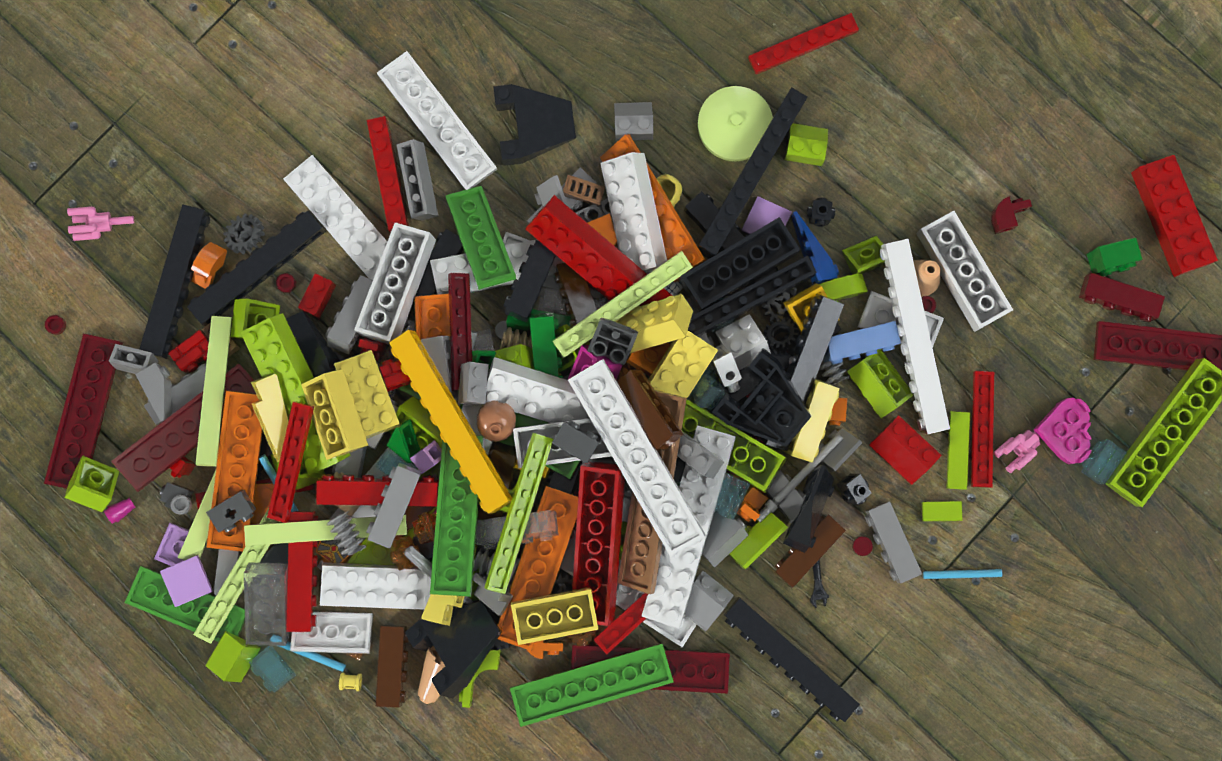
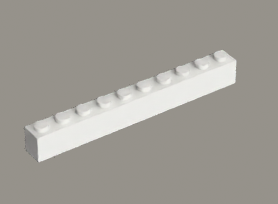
[880,239,950,434]

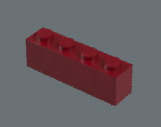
[1079,273,1165,322]

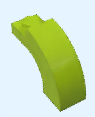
[819,274,868,300]
[459,649,501,708]

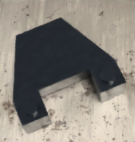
[493,84,576,166]
[286,311,339,378]
[712,348,811,447]
[783,465,835,553]
[405,601,501,699]

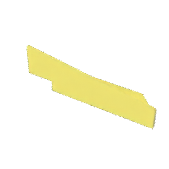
[251,374,288,462]
[421,544,476,626]

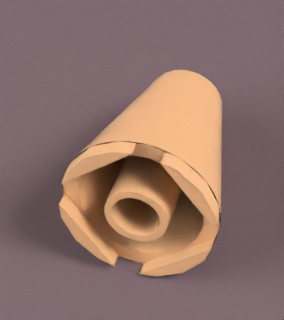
[913,259,940,297]
[418,646,445,704]

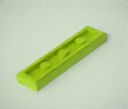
[946,411,970,490]

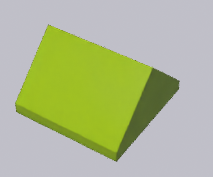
[842,236,885,275]
[206,631,261,682]

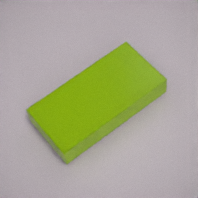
[921,501,963,522]

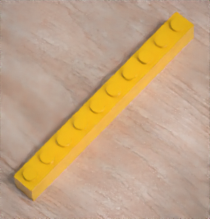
[389,330,512,514]

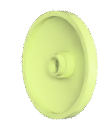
[698,86,773,161]

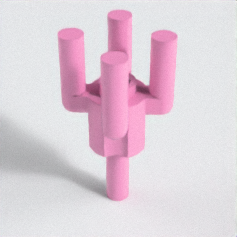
[67,206,135,241]
[993,430,1040,473]

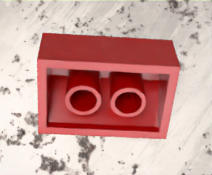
[869,415,942,485]

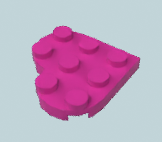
[1033,398,1092,464]

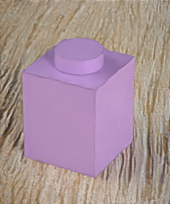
[410,440,442,474]

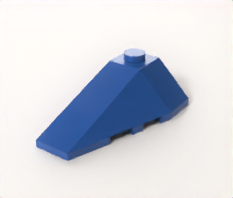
[791,211,839,285]

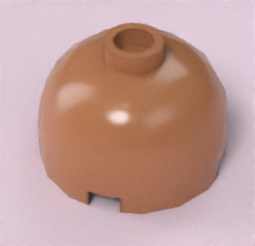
[476,401,516,442]

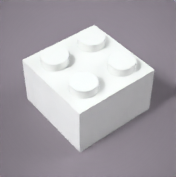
[716,314,771,370]

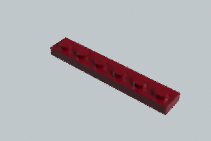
[448,273,472,391]

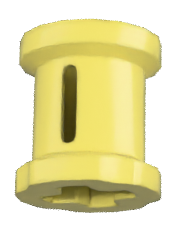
[339,673,362,692]

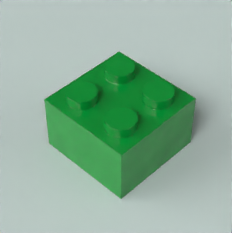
[1087,238,1143,277]

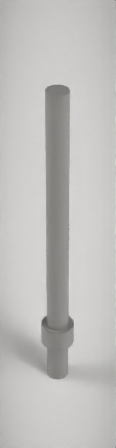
[757,434,843,523]

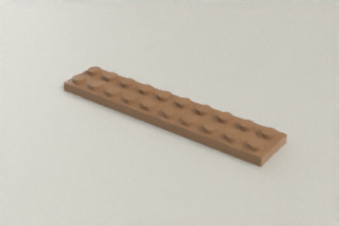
[617,390,687,594]

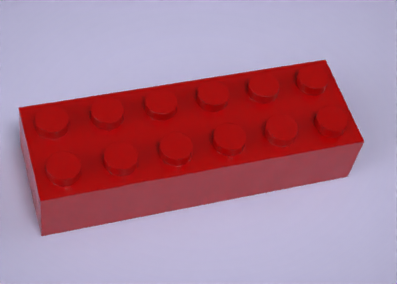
[1131,155,1218,277]

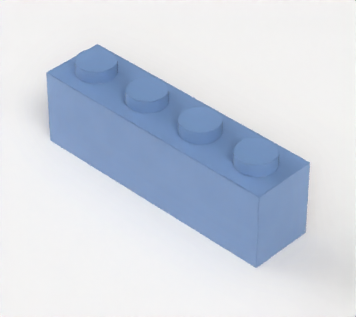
[823,321,901,365]

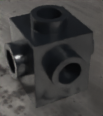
[807,198,835,227]
[836,473,872,505]

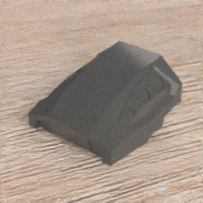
[587,318,638,365]

